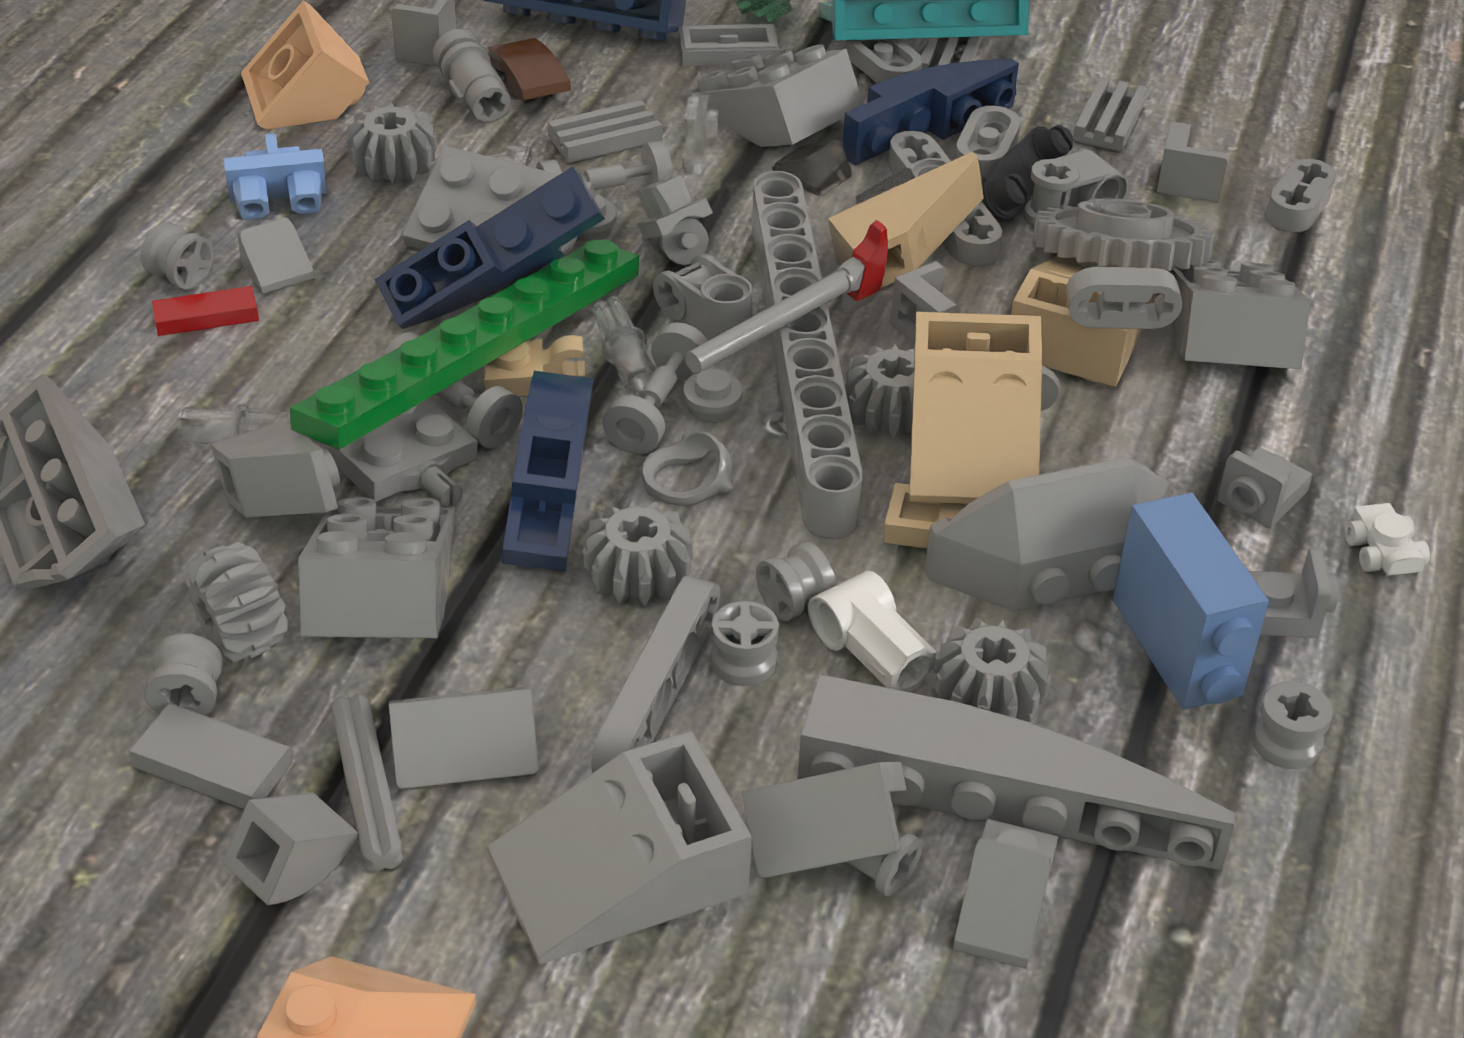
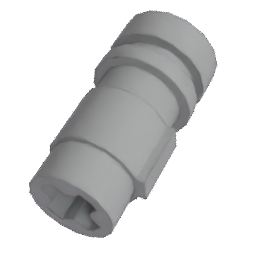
[433,28,510,122]

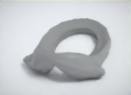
[642,431,734,506]

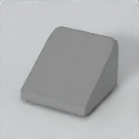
[237,217,315,294]

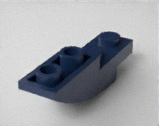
[842,59,1019,166]
[374,166,605,329]
[502,370,594,572]

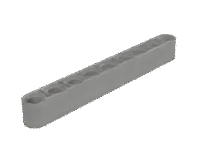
[752,171,863,539]

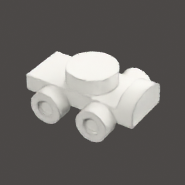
[1345,503,1430,576]

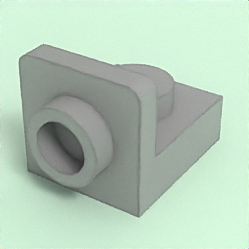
[890,261,957,344]
[1217,447,1313,529]
[1248,548,1339,638]

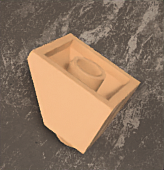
[241,0,369,130]
[256,956,476,1038]

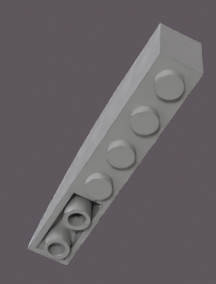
[797,674,1236,871]

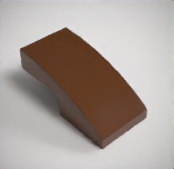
[488,38,571,100]

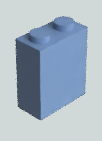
[1112,493,1269,710]

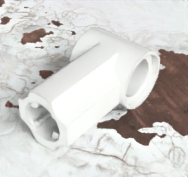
[808,571,937,692]

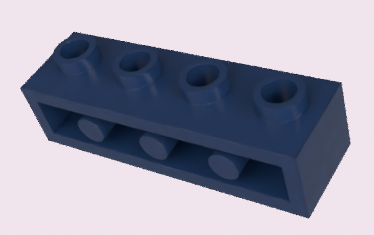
[484,0,686,40]

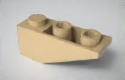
[828,151,984,288]

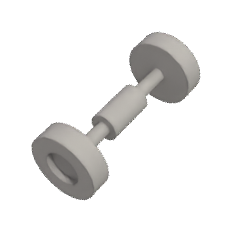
[536,140,673,190]
[602,322,708,455]
[382,332,523,449]

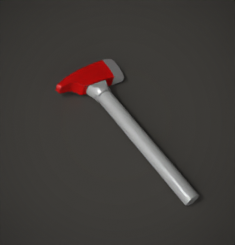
[685,220,888,374]

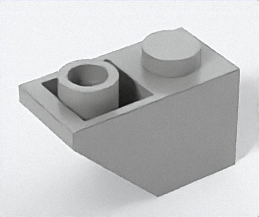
[210,421,340,518]

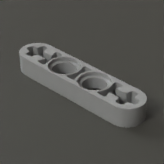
[888,131,1002,266]
[591,575,720,773]

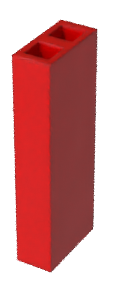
[152,286,259,336]

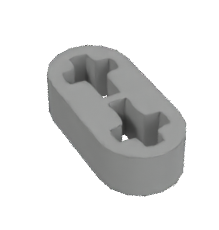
[1266,159,1336,232]
[1065,267,1182,329]

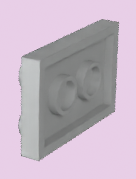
[402,145,596,277]

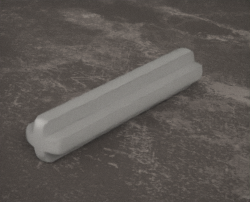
[332,694,403,873]

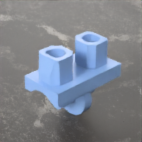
[223,133,327,220]

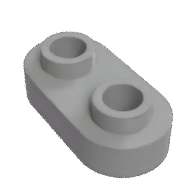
[845,39,922,84]
[955,106,1021,181]

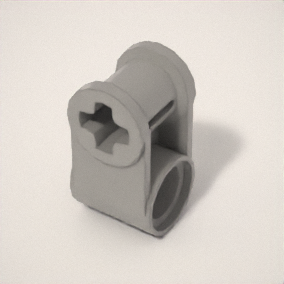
[1024,149,1129,226]
[653,253,752,341]

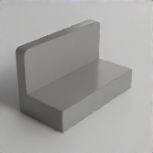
[389,686,539,789]
[742,762,907,878]

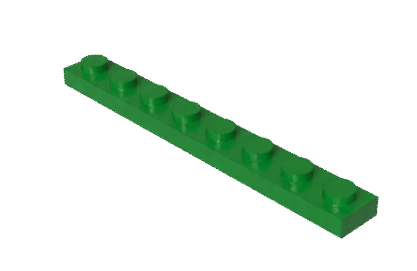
[290,239,640,450]

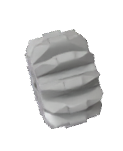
[346,102,437,184]
[844,343,914,440]
[583,499,693,607]
[185,542,288,662]
[934,617,1051,722]

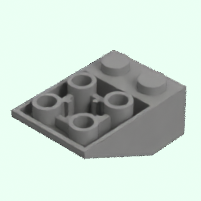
[680,45,864,147]
[1169,260,1311,369]
[298,497,456,638]
[487,730,752,965]

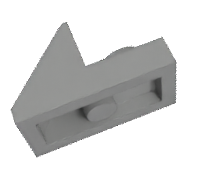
[953,819,1058,969]

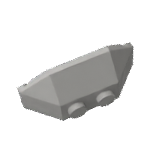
[0,374,145,591]
[924,457,1169,611]

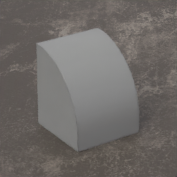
[222,793,359,905]

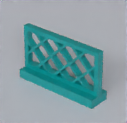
[818,0,1029,41]

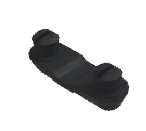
[982,124,1073,220]

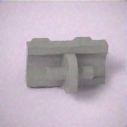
[637,174,713,265]

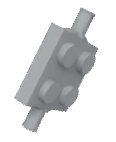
[309,379,478,507]

